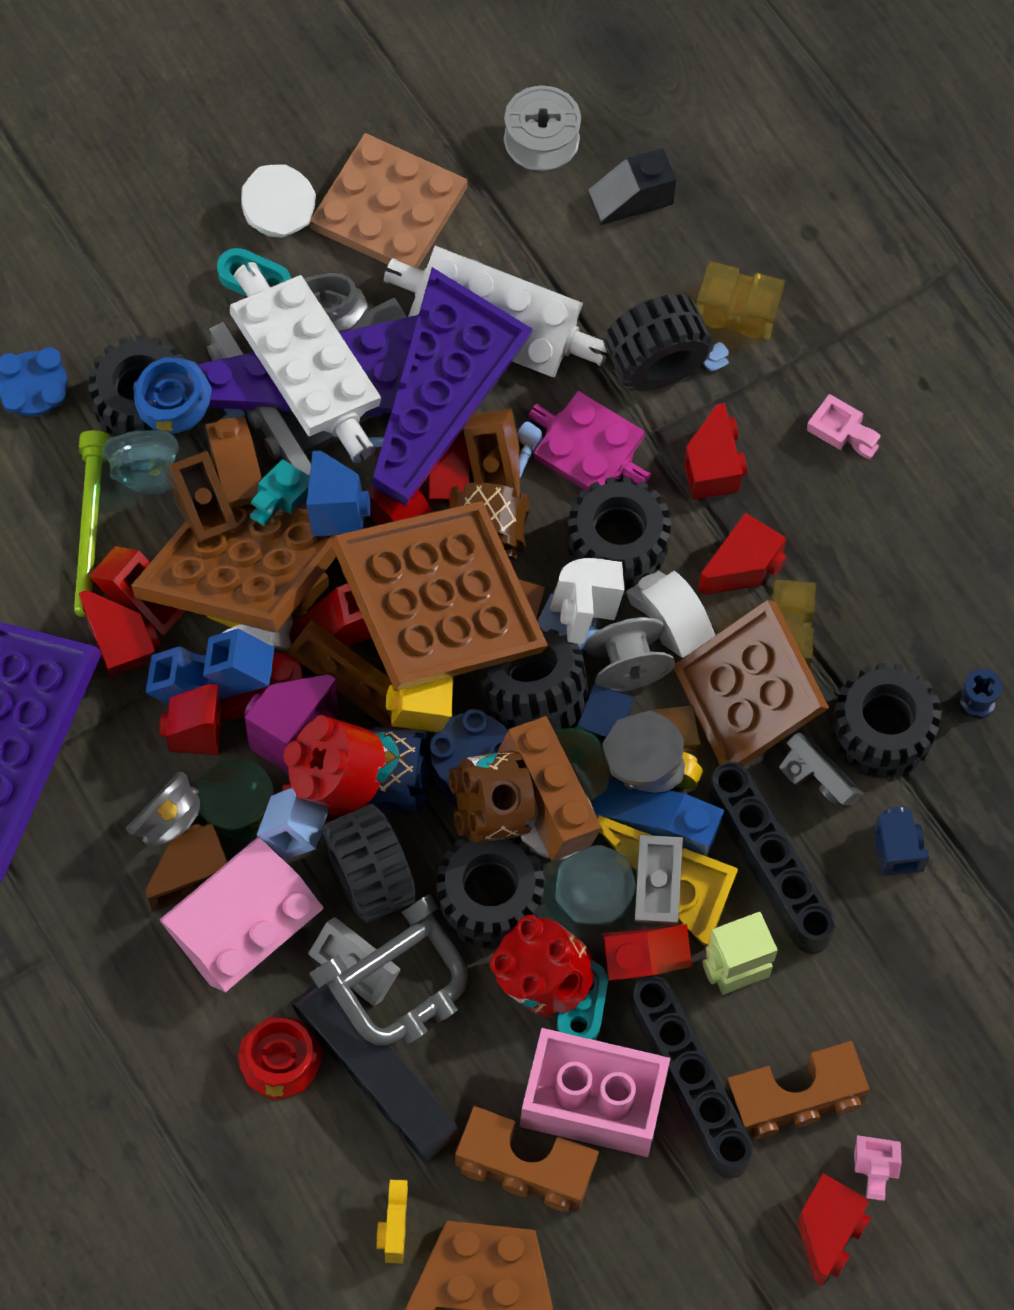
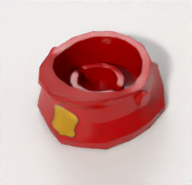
[238,1017,322,1100]

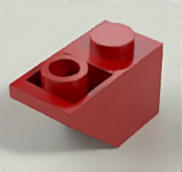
[684,403,747,500]
[797,1173,871,1286]

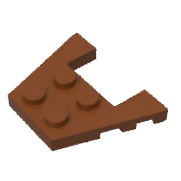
[405,1221,553,1310]

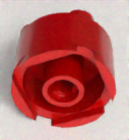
[283,715,385,811]

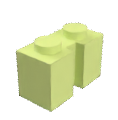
[703,912,778,995]

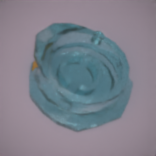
[101,430,179,494]
[555,845,637,925]

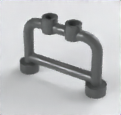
[309,893,468,1046]

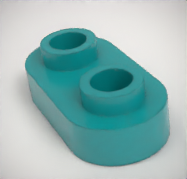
[217,248,291,297]
[557,961,608,1040]

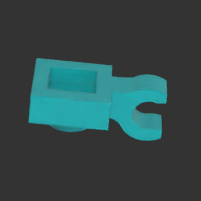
[250,459,310,526]

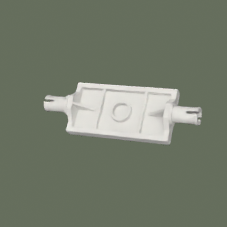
[384,246,608,377]
[230,262,381,463]

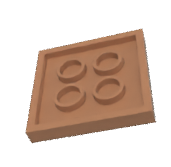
[310,133,468,268]

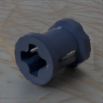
[959,669,1002,719]

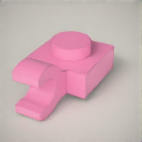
[807,394,881,459]
[854,1135,902,1201]

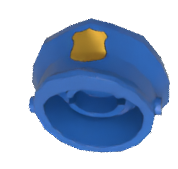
[133,357,212,435]

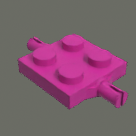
[528,391,651,492]

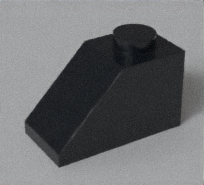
[588,148,676,225]

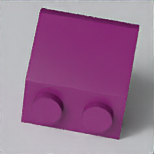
[244,674,338,774]

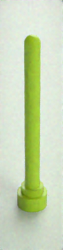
[74,430,112,617]

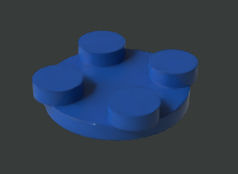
[0,347,68,417]

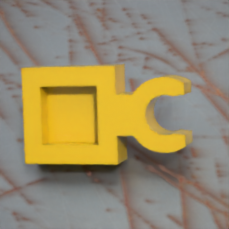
[377,1180,408,1264]

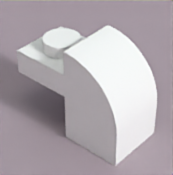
[550,558,624,644]
[626,571,716,658]

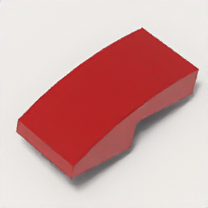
[427,428,469,500]

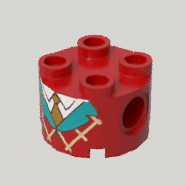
[490,915,594,1017]

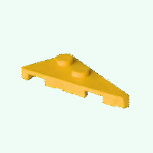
[598,815,738,946]

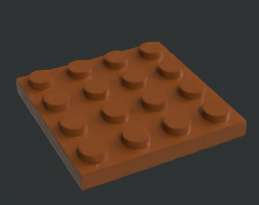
[331,501,548,691]
[131,503,337,633]

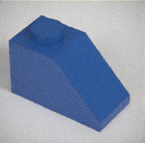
[306,451,370,536]

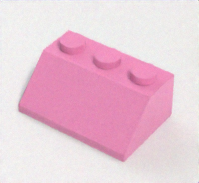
[160,837,324,992]
[520,1028,670,1157]

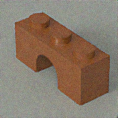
[498,716,602,861]
[725,1041,870,1140]
[455,1106,599,1212]

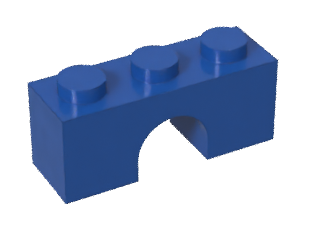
[146,628,274,705]

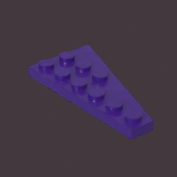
[371,267,533,506]
[198,315,418,417]
[0,622,102,882]

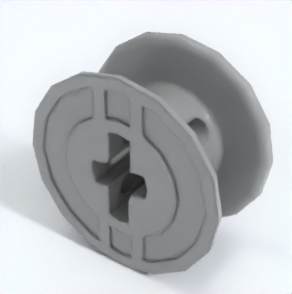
[503,85,581,172]
[584,617,675,692]

